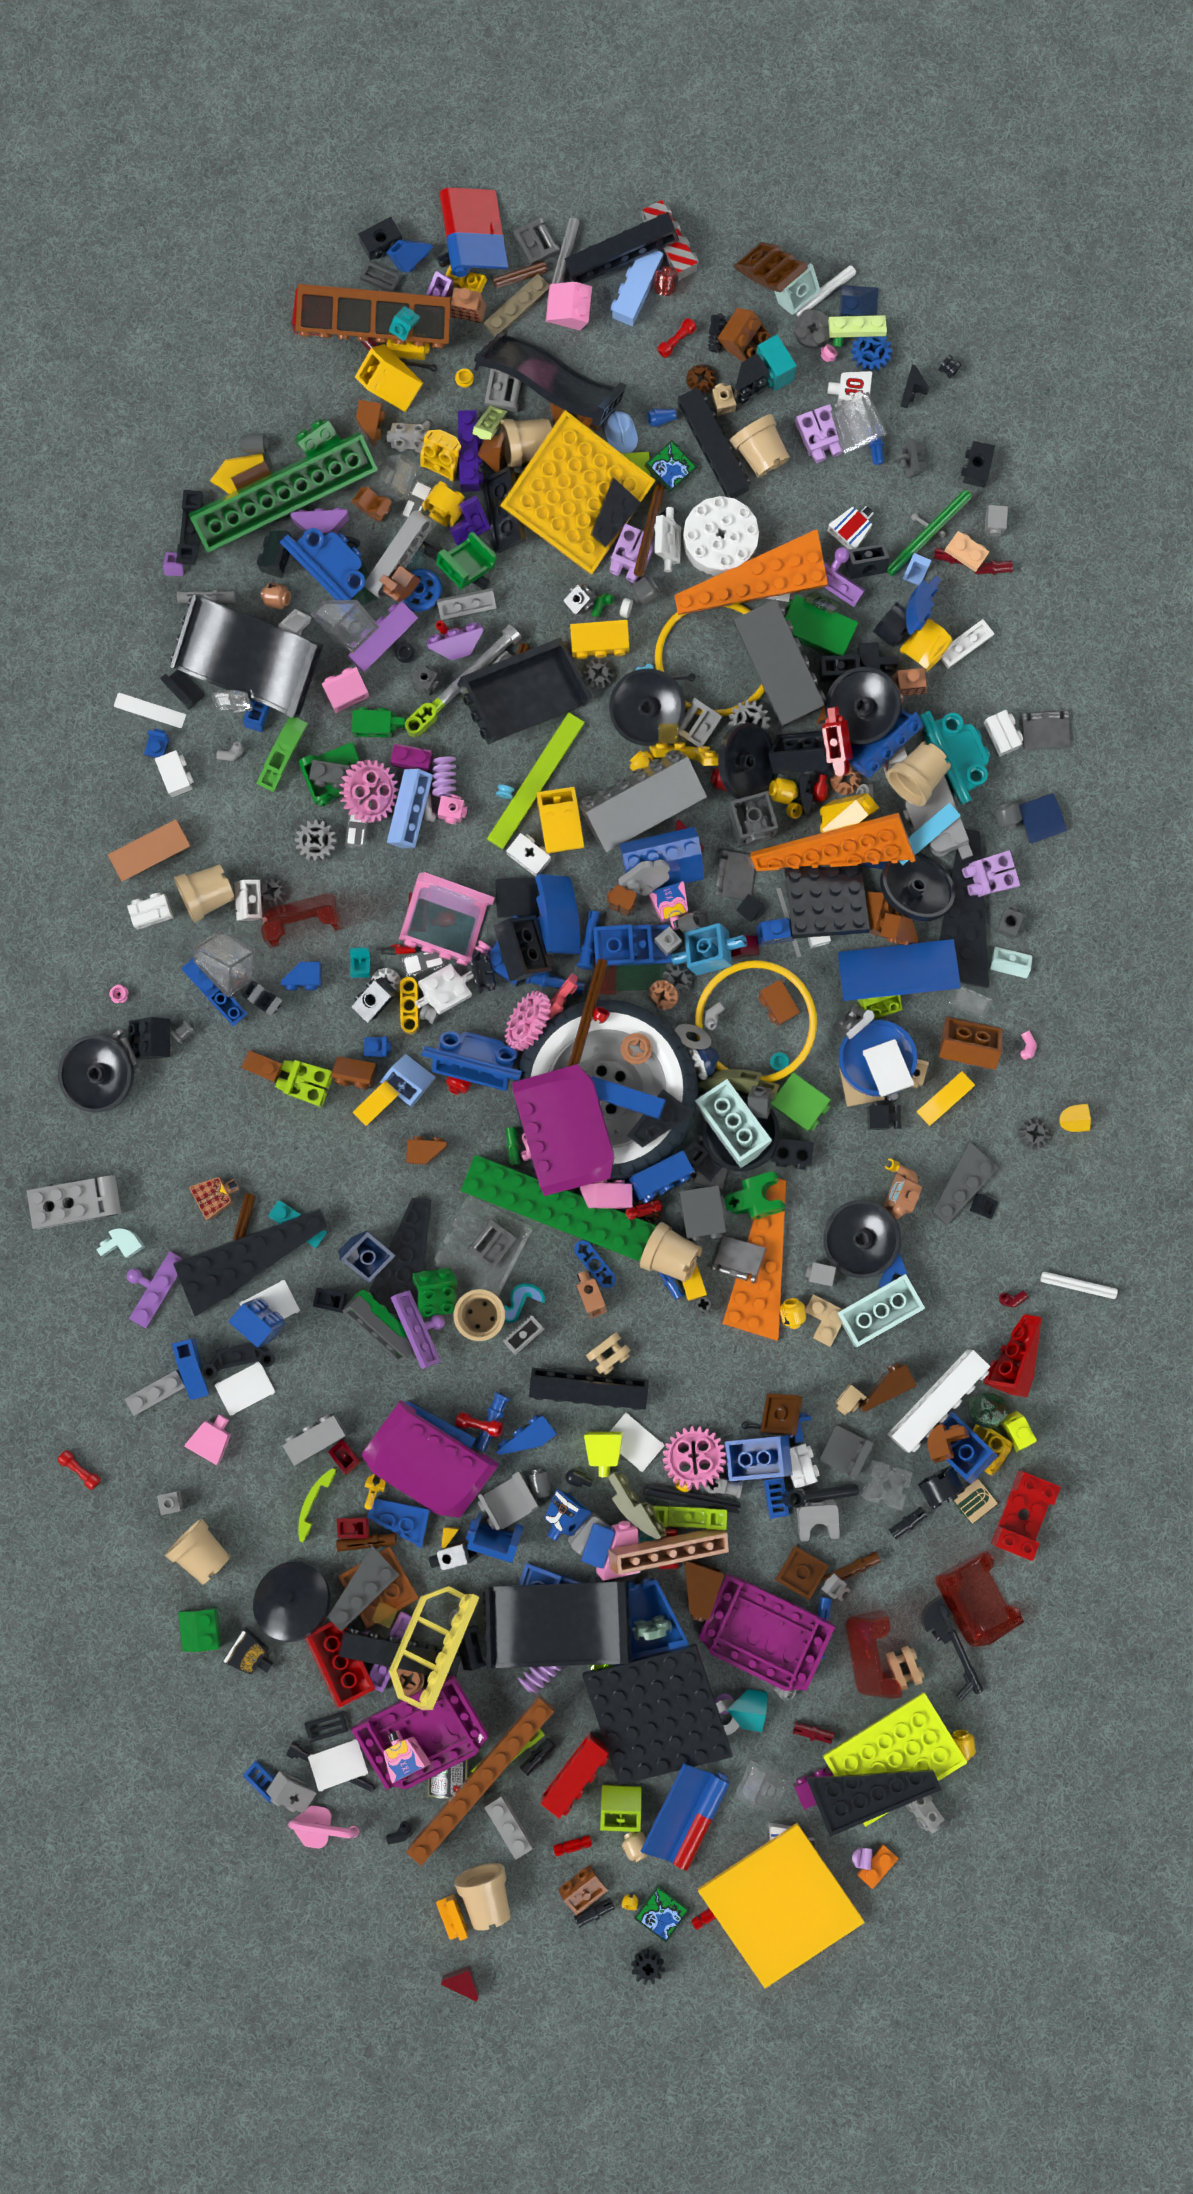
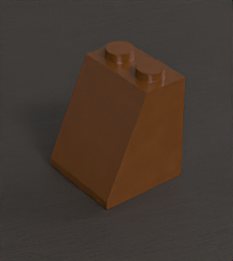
[684,1560,724,1622]

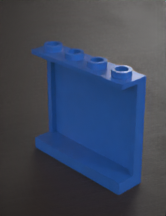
[849,710,924,778]

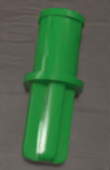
[505,1127,521,1166]

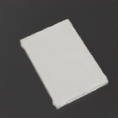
[863,1039,914,1097]
[239,1280,300,1319]
[215,1362,275,1416]
[610,1413,665,1472]
[308,1739,368,1791]

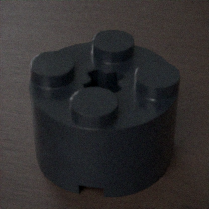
[872,602,907,647]
[918,1466,965,1510]

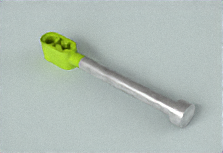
[405,624,522,737]

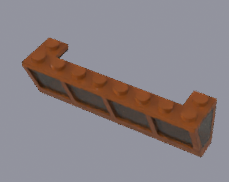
[296,284,450,349]

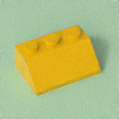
[570,620,629,659]

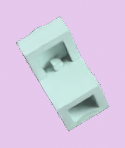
[96,1229,145,1258]

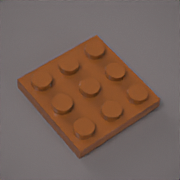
[338,1546,419,1628]

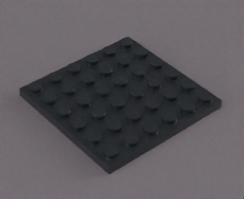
[582,1643,733,1785]

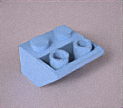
[380,1054,436,1107]

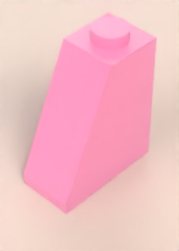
[596,1521,640,1581]

